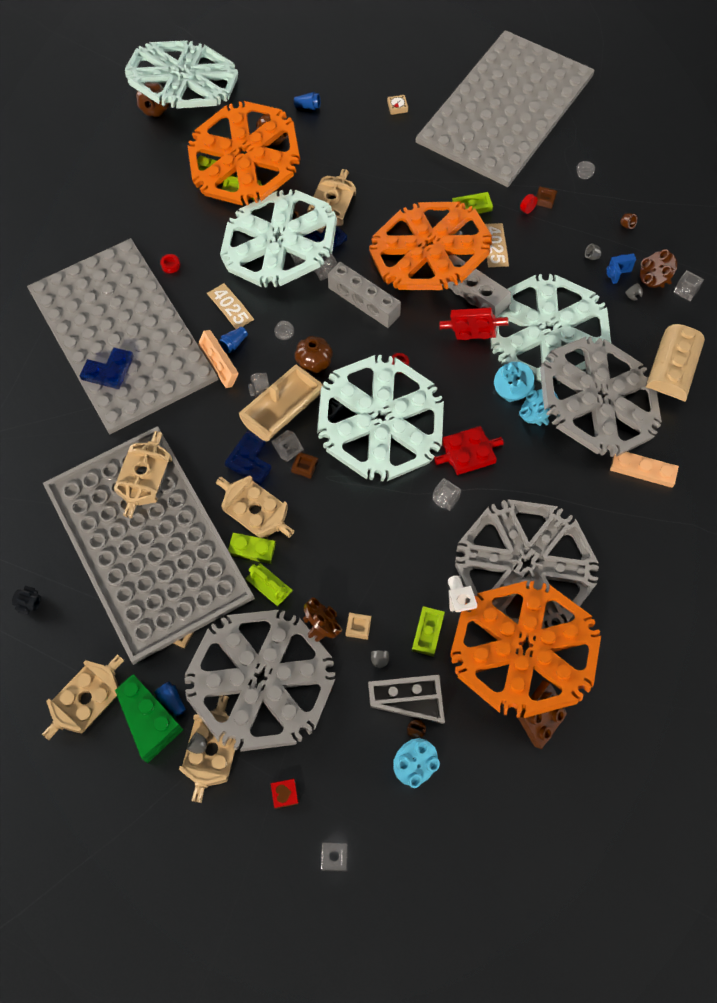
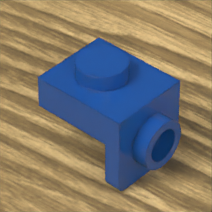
[607,253,636,284]

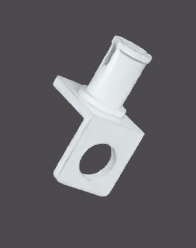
[448,576,477,612]

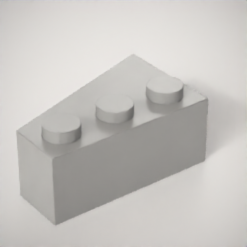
[368,675,445,724]

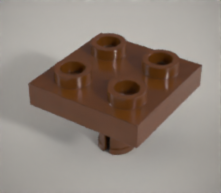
[515,680,567,749]

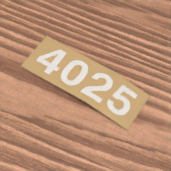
[485,223,509,268]
[207,283,254,329]

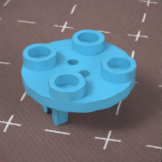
[494,362,535,402]
[519,389,558,426]
[393,738,440,788]

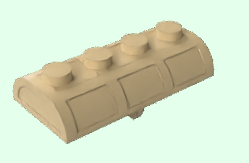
[645,324,705,402]
[239,364,323,441]

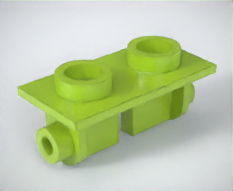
[245,563,293,607]

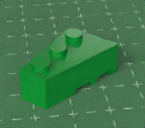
[115,674,183,763]

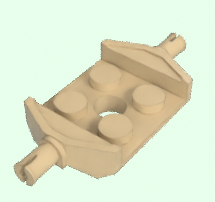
[307,169,356,236]
[114,431,172,518]
[216,476,294,538]
[42,654,124,740]
[179,695,236,803]

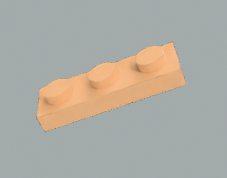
[198,330,239,388]
[610,452,679,488]

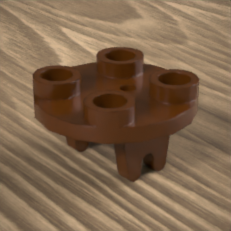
[640,249,677,288]
[303,597,342,642]

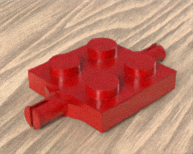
[439,308,509,340]
[434,426,504,475]

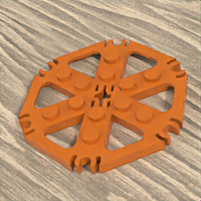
[188,101,301,206]
[369,202,492,290]
[451,580,601,718]

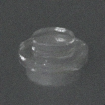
[576,161,595,179]
[274,321,294,340]

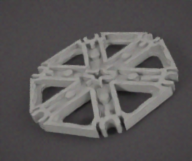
[540,337,662,457]
[455,499,599,629]
[185,610,335,752]

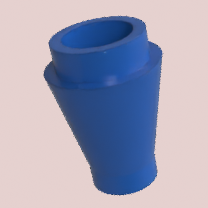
[294,92,321,110]
[218,327,248,353]
[154,681,186,718]

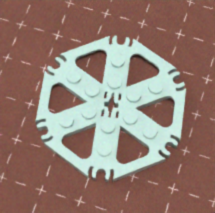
[125,41,238,109]
[220,189,337,287]
[490,274,611,384]
[317,355,444,481]

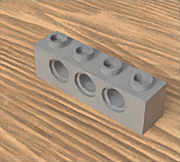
[442,255,511,318]
[328,262,401,328]

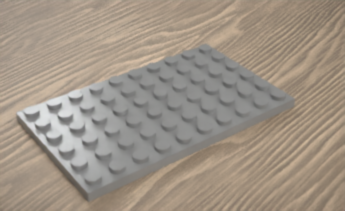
[416,30,595,187]
[27,238,218,435]
[43,426,255,665]

